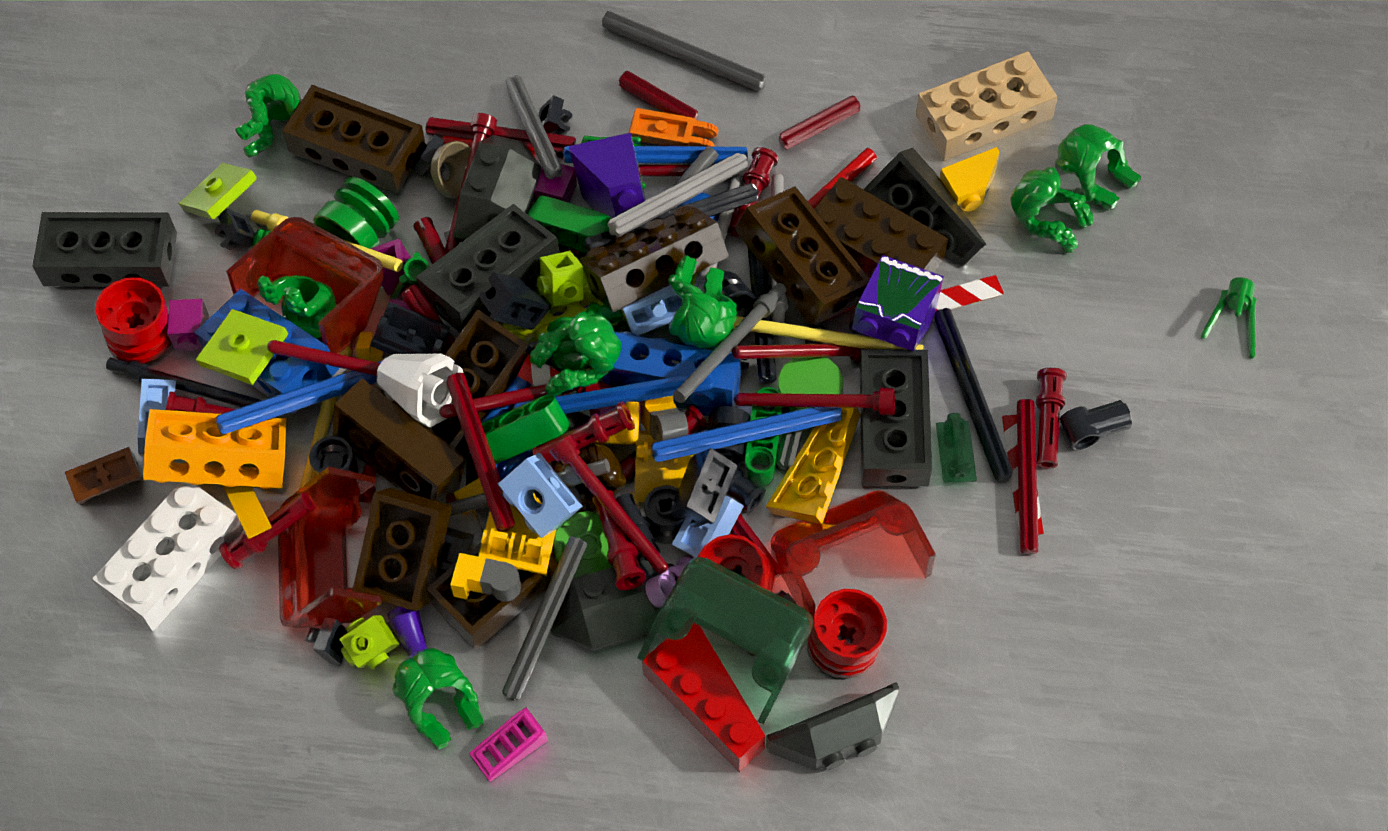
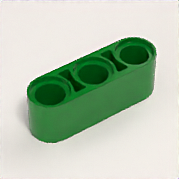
[527,196,612,253]
[745,387,783,487]
[482,394,571,464]

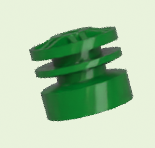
[313,177,399,262]

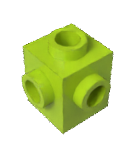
[537,251,587,307]
[339,615,400,670]

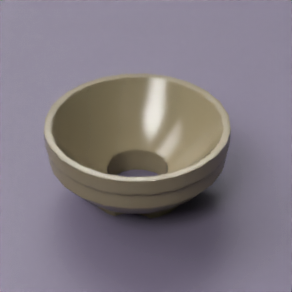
[431,141,471,199]

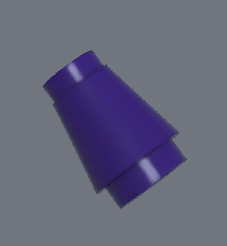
[387,606,428,658]

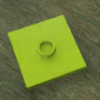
[178,163,257,219]
[196,309,288,385]

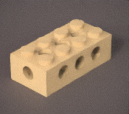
[916,51,1058,161]

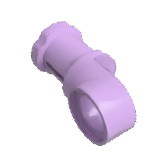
[645,555,697,608]

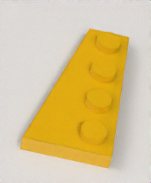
[766,408,861,524]

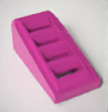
[469,707,548,782]

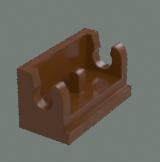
[65,447,143,505]

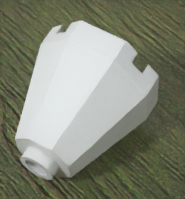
[377,354,463,428]

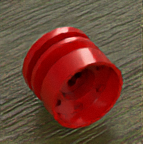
[95,278,172,363]
[694,534,776,615]
[807,588,887,678]

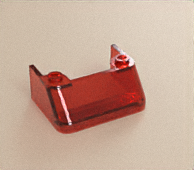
[226,217,384,354]
[278,467,382,629]
[770,490,936,627]

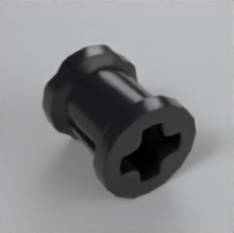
[726,469,766,513]

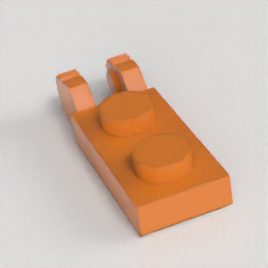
[628,108,719,147]

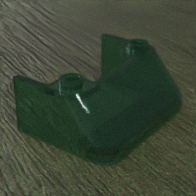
[637,557,813,725]

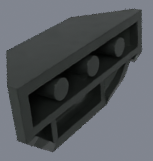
[454,135,542,242]
[550,560,683,651]
[766,682,900,771]

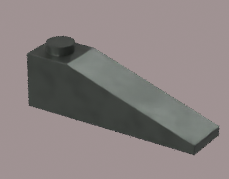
[863,148,987,266]

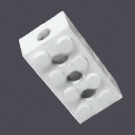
[92,482,243,631]

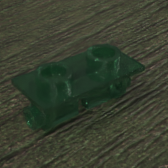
[936,413,977,484]

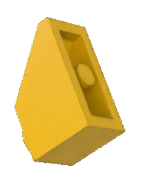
[939,147,1000,212]

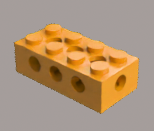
[143,409,286,489]

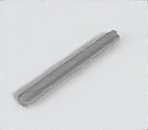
[607,153,748,237]

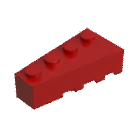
[642,615,765,772]

